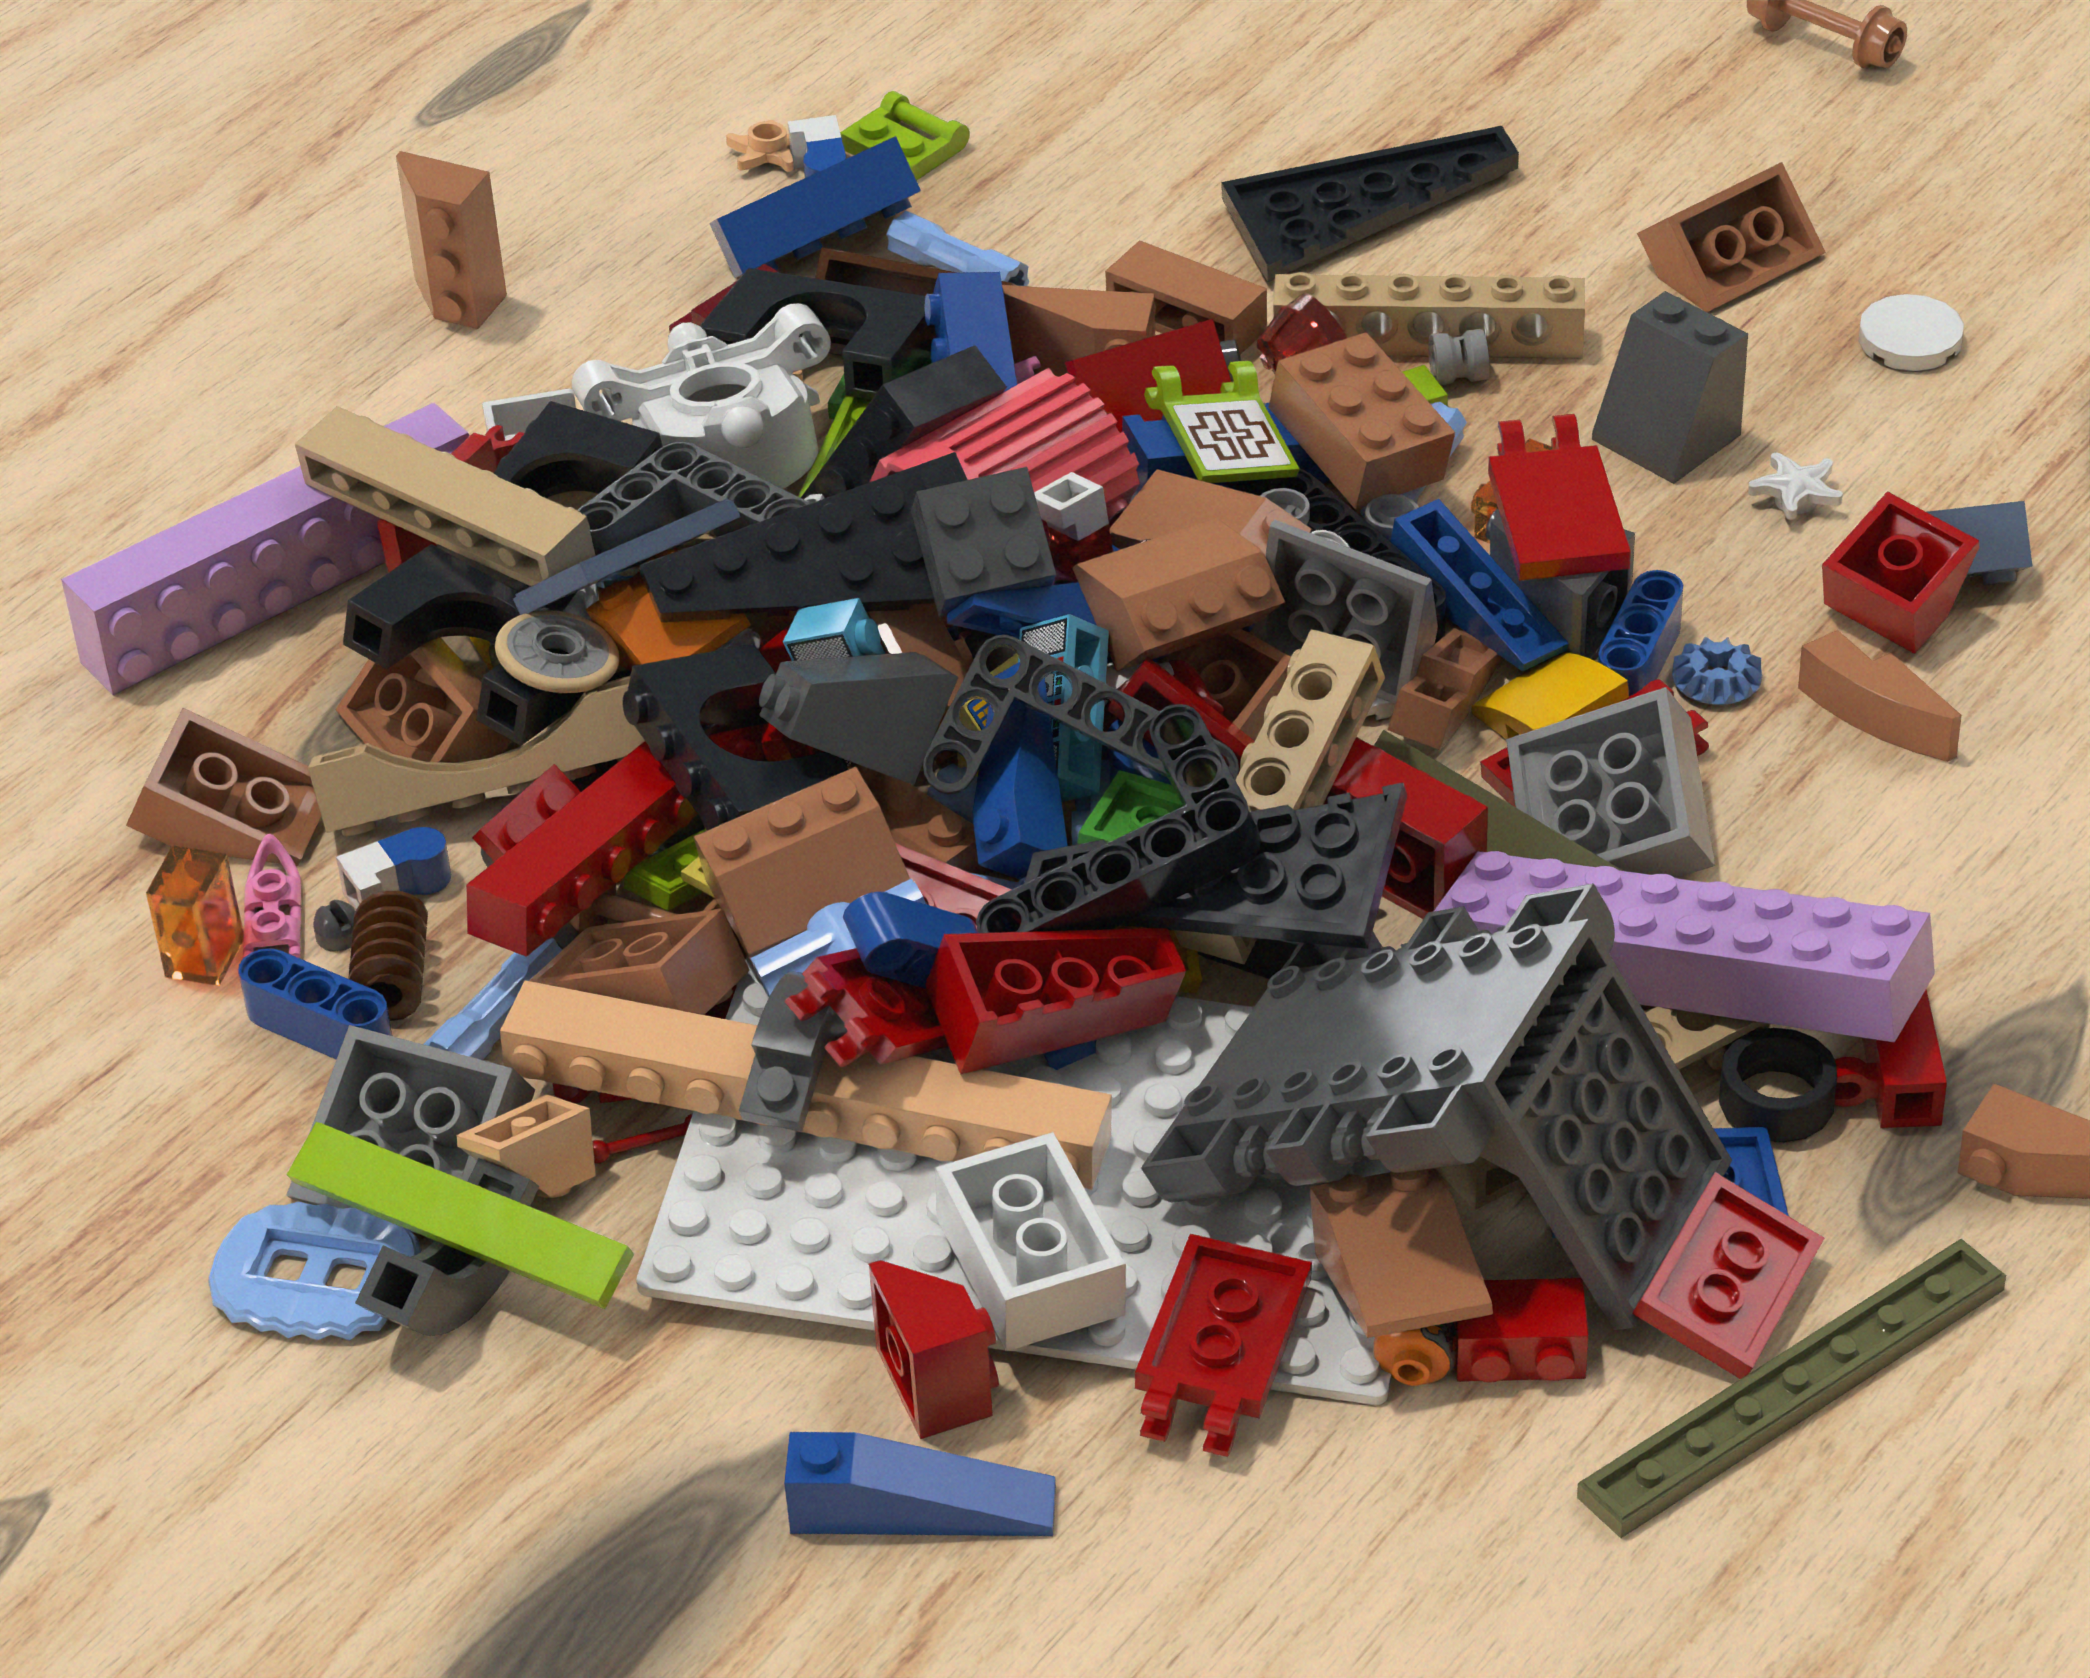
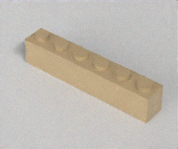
[294,406,595,586]

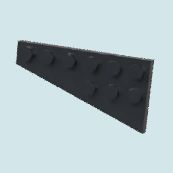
[1221,125,1519,282]
[640,452,968,622]
[1024,783,1408,949]

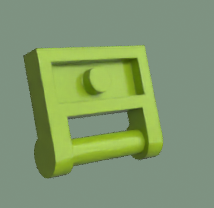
[840,91,970,181]

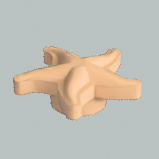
[726,120,794,172]

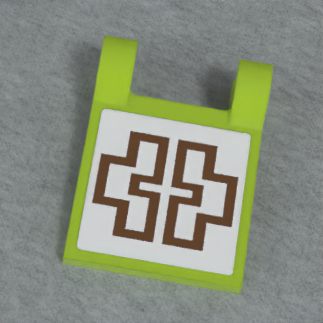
[1144,361,1299,483]

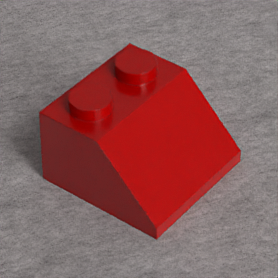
[1822,491,1979,654]
[868,1260,999,1439]

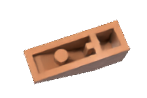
[1958,1084,2090,1199]

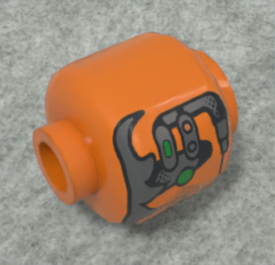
[1374,1321,1457,1386]

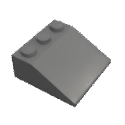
[1253,519,1438,704]
[1506,687,1715,878]
[287,1025,535,1234]

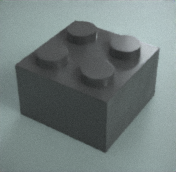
[911,467,1056,618]

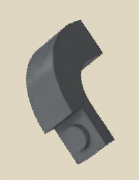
[739,971,848,1132]
[355,1158,539,1336]

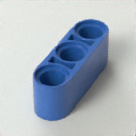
[1598,570,1684,696]
[843,891,979,989]
[238,948,393,1060]

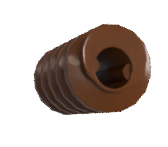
[348,891,428,1021]

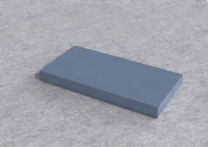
[513,498,741,615]

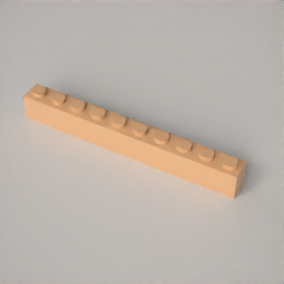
[500,980,1112,1190]

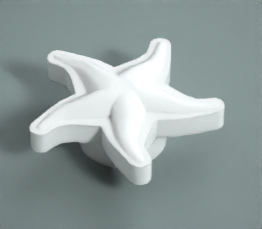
[1748,452,1843,519]

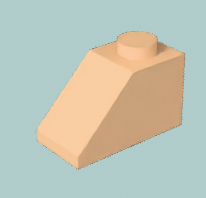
[456,1094,596,1198]

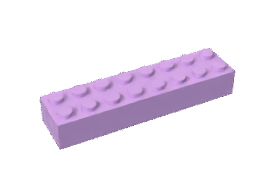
[61,403,469,695]
[1433,851,1935,1042]

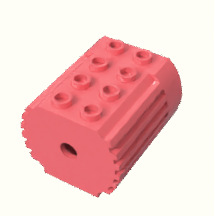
[870,368,1140,627]

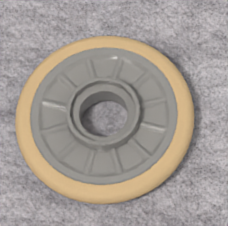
[495,611,619,693]

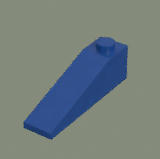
[1390,499,1569,672]
[947,582,1170,662]
[972,662,1068,880]
[784,1432,1056,1536]

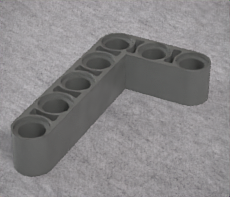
[578,442,811,556]
[923,635,1239,794]

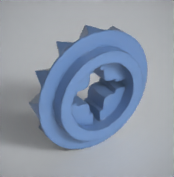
[1672,637,1762,705]

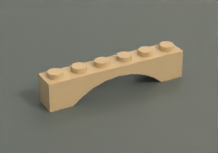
[308,676,645,836]

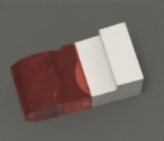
[1034,472,1113,582]

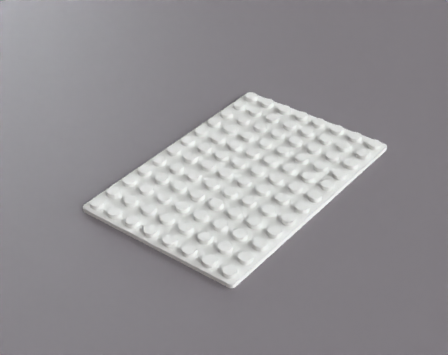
[636,956,1392,1405]

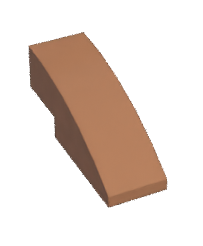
[1388,628,1502,750]
[1798,630,1962,762]

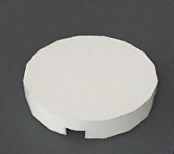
[1859,294,1964,371]

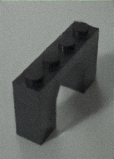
[700,268,936,400]
[801,345,1007,500]
[437,401,663,612]
[343,544,583,746]
[622,644,849,831]

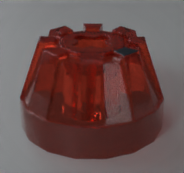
[1257,293,1348,382]

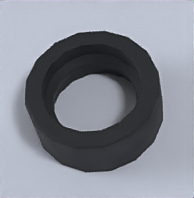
[1719,1027,1837,1143]

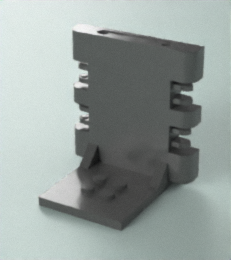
[1141,883,1732,1330]

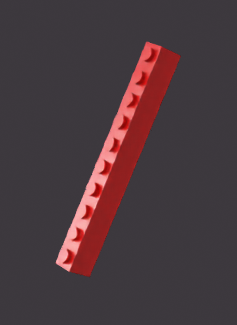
[466,625,792,957]

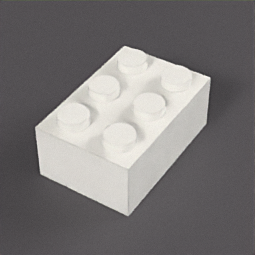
[935,1132,1126,1352]

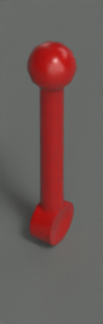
[593,1113,693,1164]

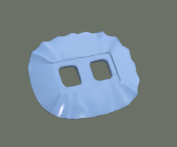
[208,1201,421,1341]

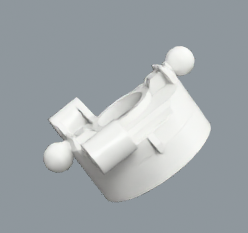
[572,303,831,489]

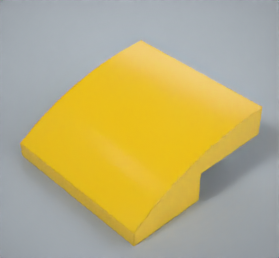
[1471,652,1629,739]

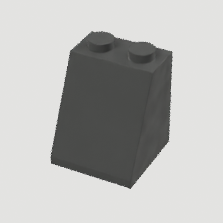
[1592,291,1748,484]
[1486,509,1635,661]
[759,652,958,785]

